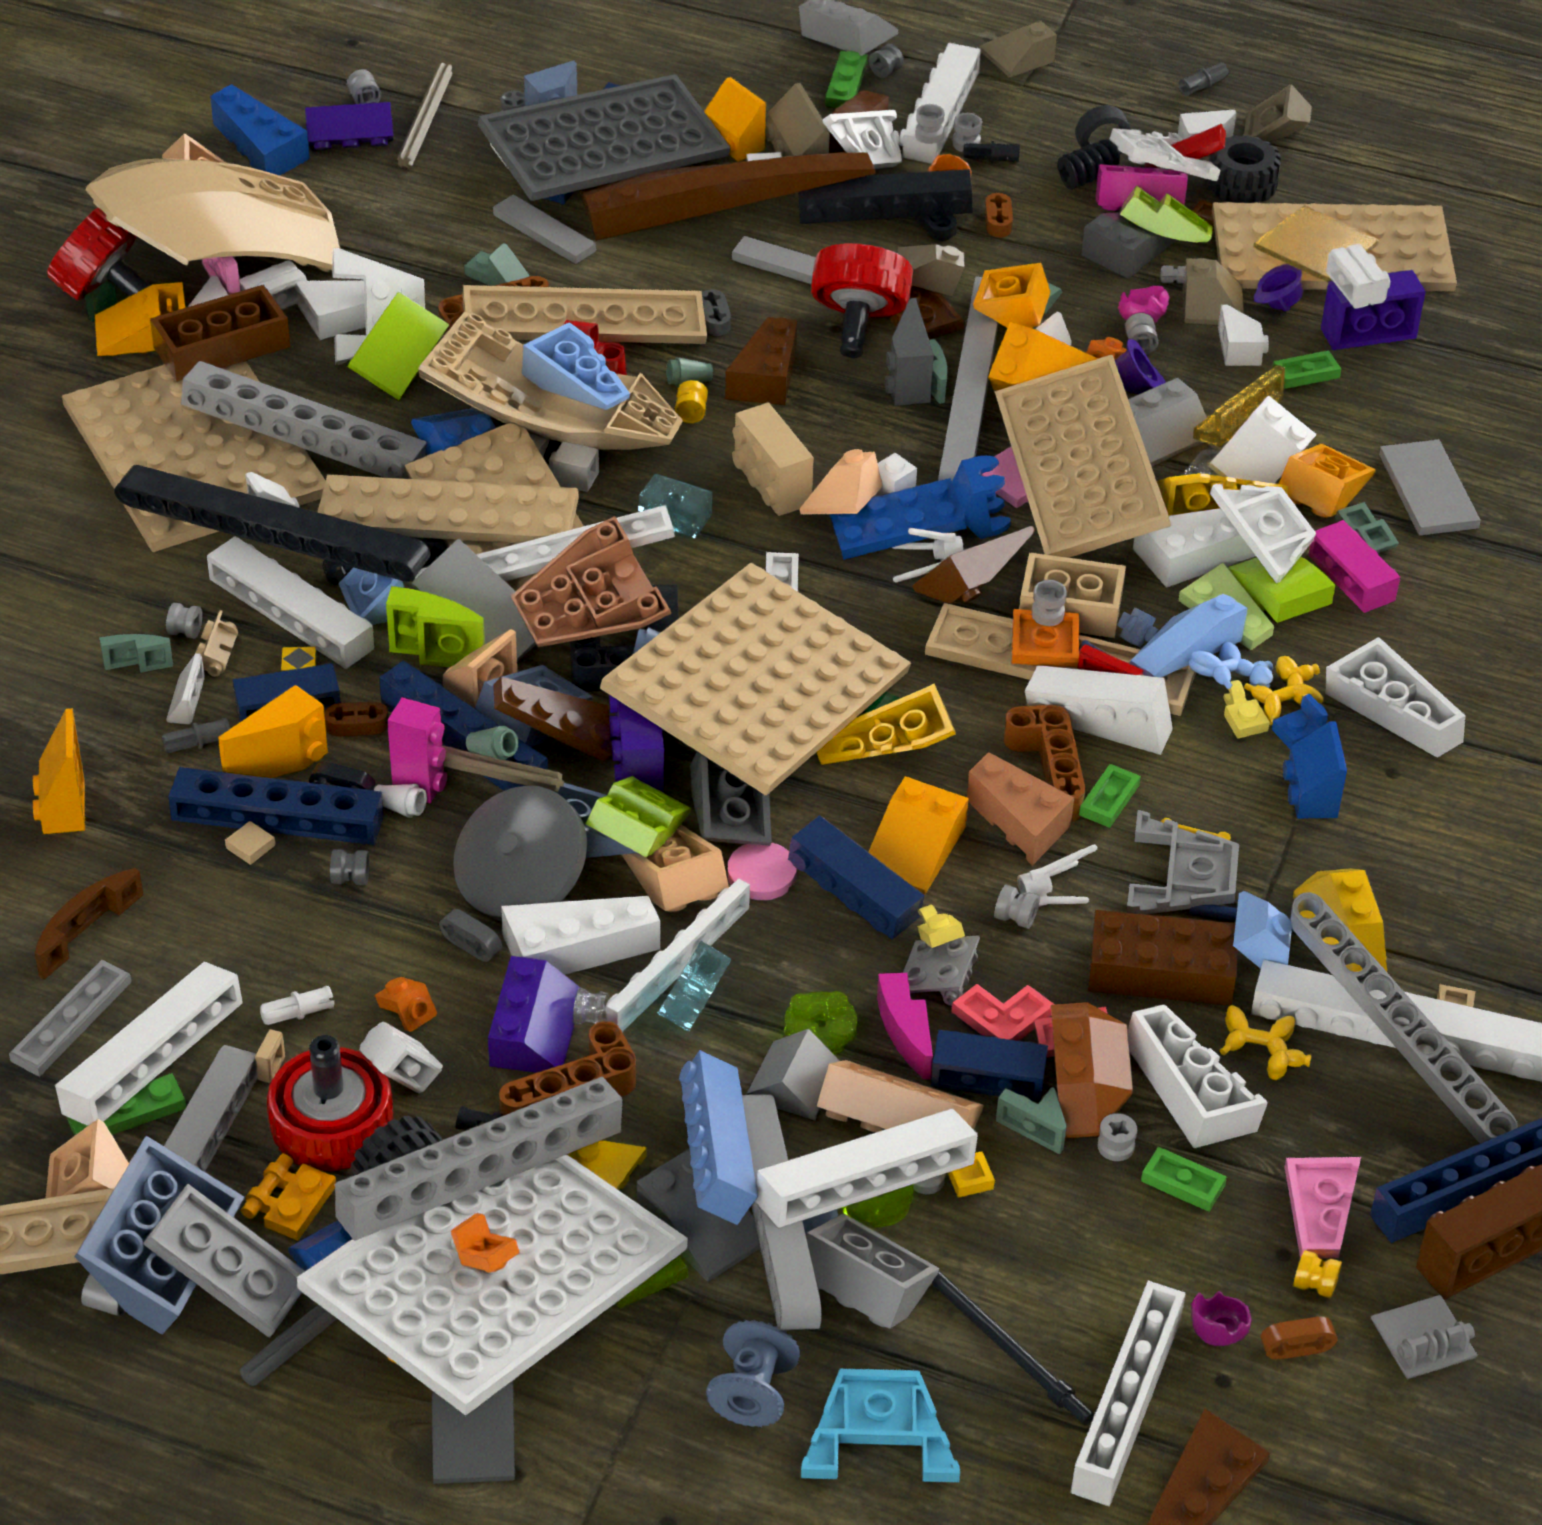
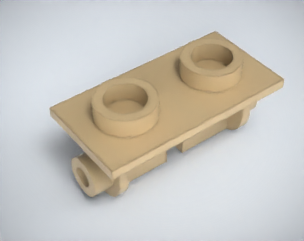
[194,610,238,676]

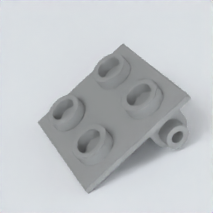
[903,935,980,1006]
[1371,1295,1477,1379]

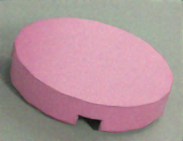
[728,843,797,900]

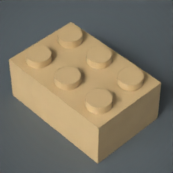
[732,402,814,516]
[1019,552,1126,638]

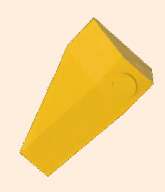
[1157,473,1288,516]
[817,684,956,765]

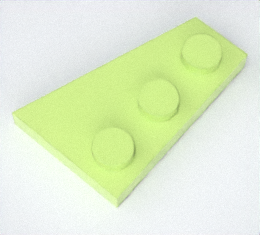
[1178,563,1274,650]

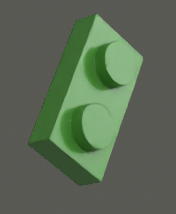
[1272,350,1341,389]
[1079,764,1141,828]
[1141,1147,1227,1212]

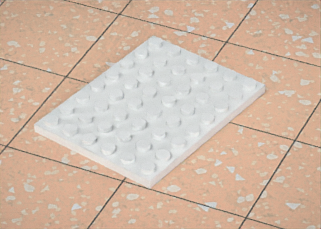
[297,1154,688,1415]

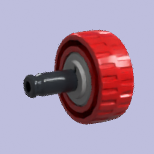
[47,207,152,300]
[811,243,913,358]
[267,1035,393,1171]

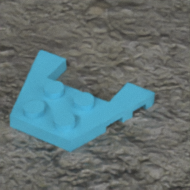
[801,1369,960,1482]

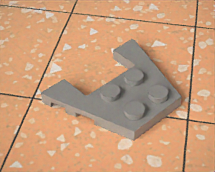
[1126,810,1239,914]

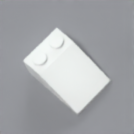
[1208,395,1317,484]

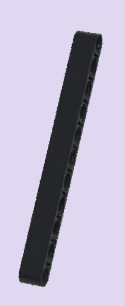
[114,465,430,582]

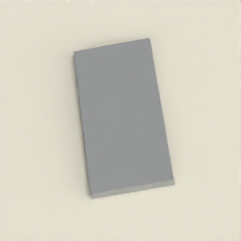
[1379,440,1481,536]
[412,538,536,662]
[143,1184,305,1338]

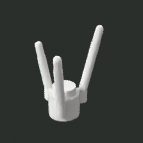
[892,528,963,583]
[1017,845,1097,907]

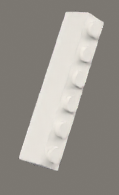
[899,43,980,164]
[207,536,374,669]
[55,962,243,1126]
[755,1108,978,1228]
[1071,1281,1185,1506]

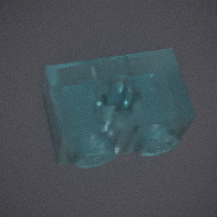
[639,473,712,538]
[658,941,732,1032]

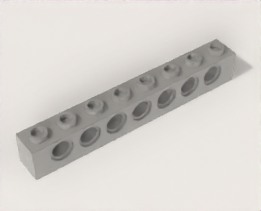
[181,361,427,479]
[335,1077,622,1241]

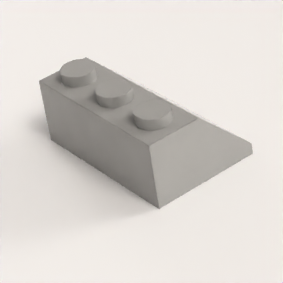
[799,0,898,56]
[1128,378,1213,467]
[806,1214,940,1328]

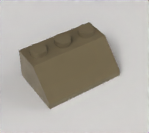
[765,83,830,157]

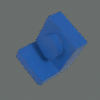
[1272,694,1328,750]

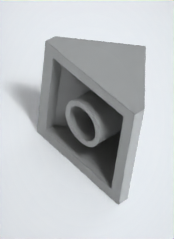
[746,1028,839,1121]

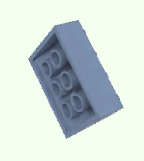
[75,1136,244,1335]

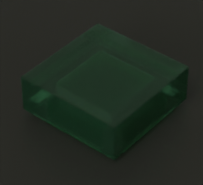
[85,282,117,323]

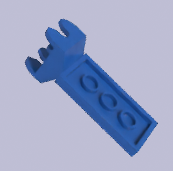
[829,456,1011,560]

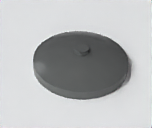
[453,786,587,921]

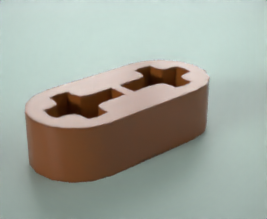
[985,193,1013,237]
[1260,1317,1338,1360]

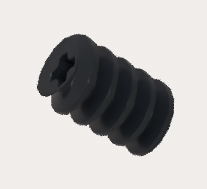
[1057,139,1121,190]

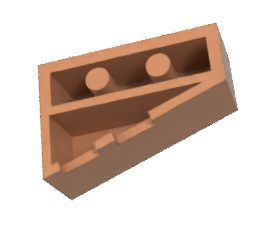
[967,752,1074,866]

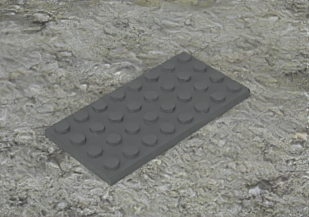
[478,74,731,201]

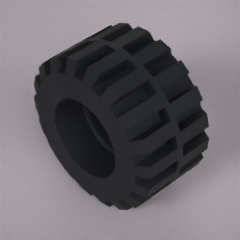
[1206,135,1281,203]
[351,1116,443,1177]

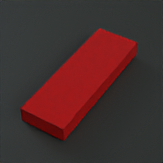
[1145,124,1226,168]

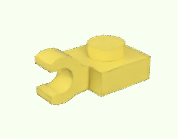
[1223,680,1270,739]
[917,904,965,948]

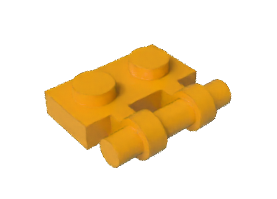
[241,1154,336,1241]

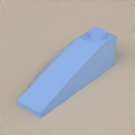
[522,322,630,410]
[1130,594,1248,677]

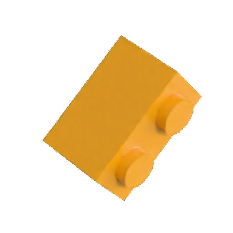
[704,77,766,162]
[973,263,1051,328]

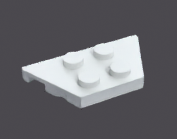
[822,110,902,169]
[1210,484,1316,583]

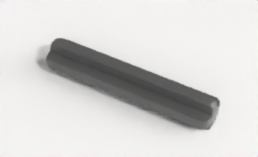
[240,1304,337,1386]

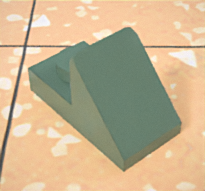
[464,243,530,286]
[996,1087,1066,1154]

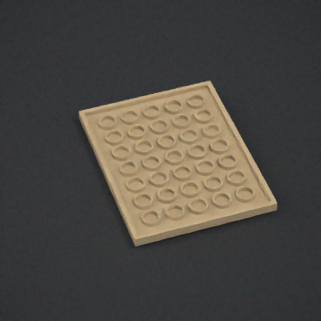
[62,362,326,553]
[600,563,911,796]

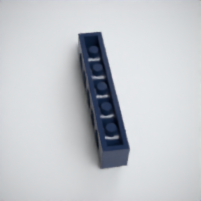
[168,767,384,845]

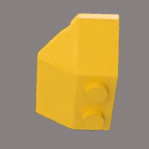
[1293,868,1387,972]

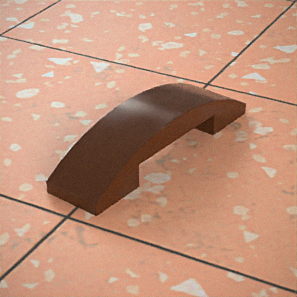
[35,868,144,980]

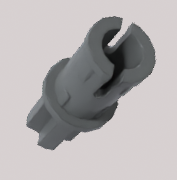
[1178,63,1229,96]
[162,718,230,753]

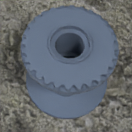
[706,1320,800,1427]

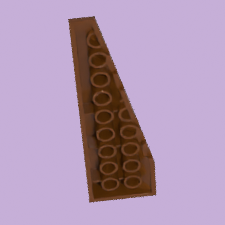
[579,152,875,241]

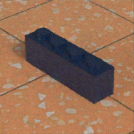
[788,815,925,940]

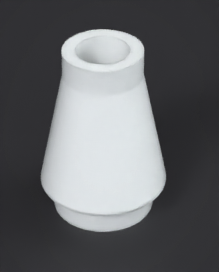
[374,784,427,818]

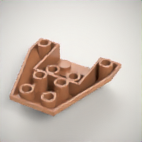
[511,516,671,647]

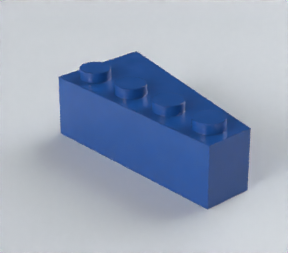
[210,84,310,176]

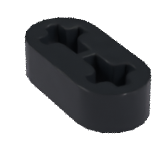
[309,761,376,791]

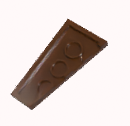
[493,676,612,762]
[1147,1408,1270,1525]

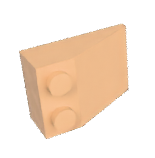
[621,825,729,912]

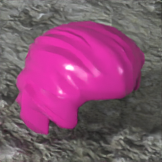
[1118,286,1170,323]

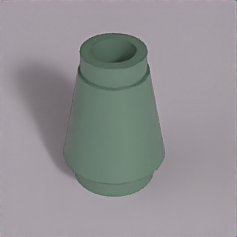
[666,357,713,387]
[466,726,518,760]

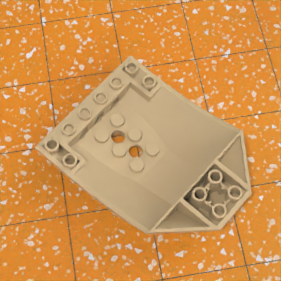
[85,158,340,272]
[418,311,683,450]

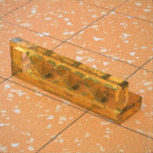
[1193,365,1285,447]

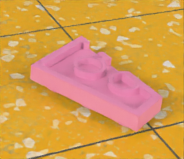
[1285,1157,1361,1259]

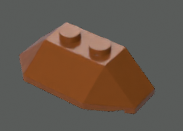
[1051,1002,1133,1138]

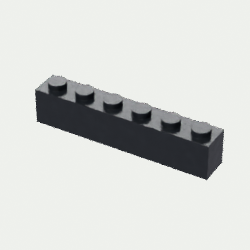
[798,169,973,224]

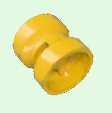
[675,380,708,423]
[1293,1250,1342,1299]

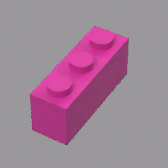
[1096,164,1188,211]
[1308,520,1400,613]
[387,697,447,804]

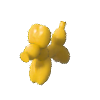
[1244,656,1323,725]
[1220,1005,1311,1080]

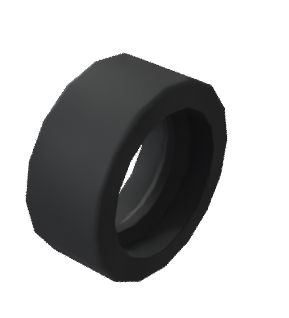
[1075,105,1131,154]

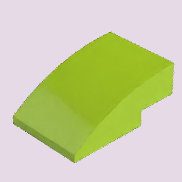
[1120,185,1213,242]
[347,291,449,400]
[1227,557,1335,623]
[386,586,485,667]
[586,776,692,857]

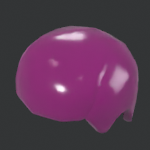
[1191,1291,1252,1346]

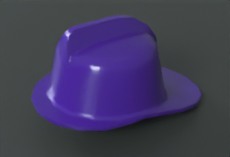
[1254,263,1303,311]
[1115,339,1166,394]

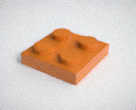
[1011,609,1079,668]

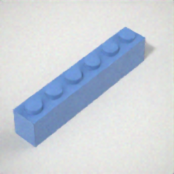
[679,1050,758,1225]

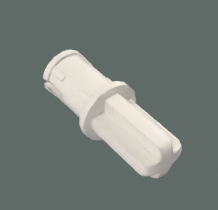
[260,985,334,1025]

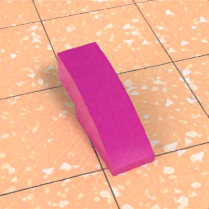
[877,973,933,1080]

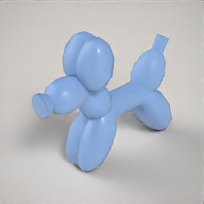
[1188,642,1273,689]

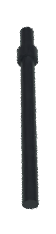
[931,1270,1095,1426]

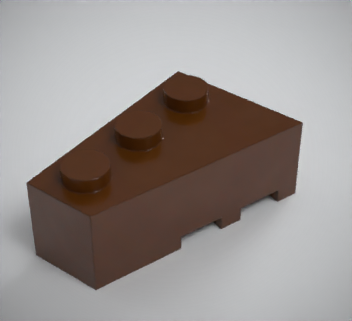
[725,317,798,405]

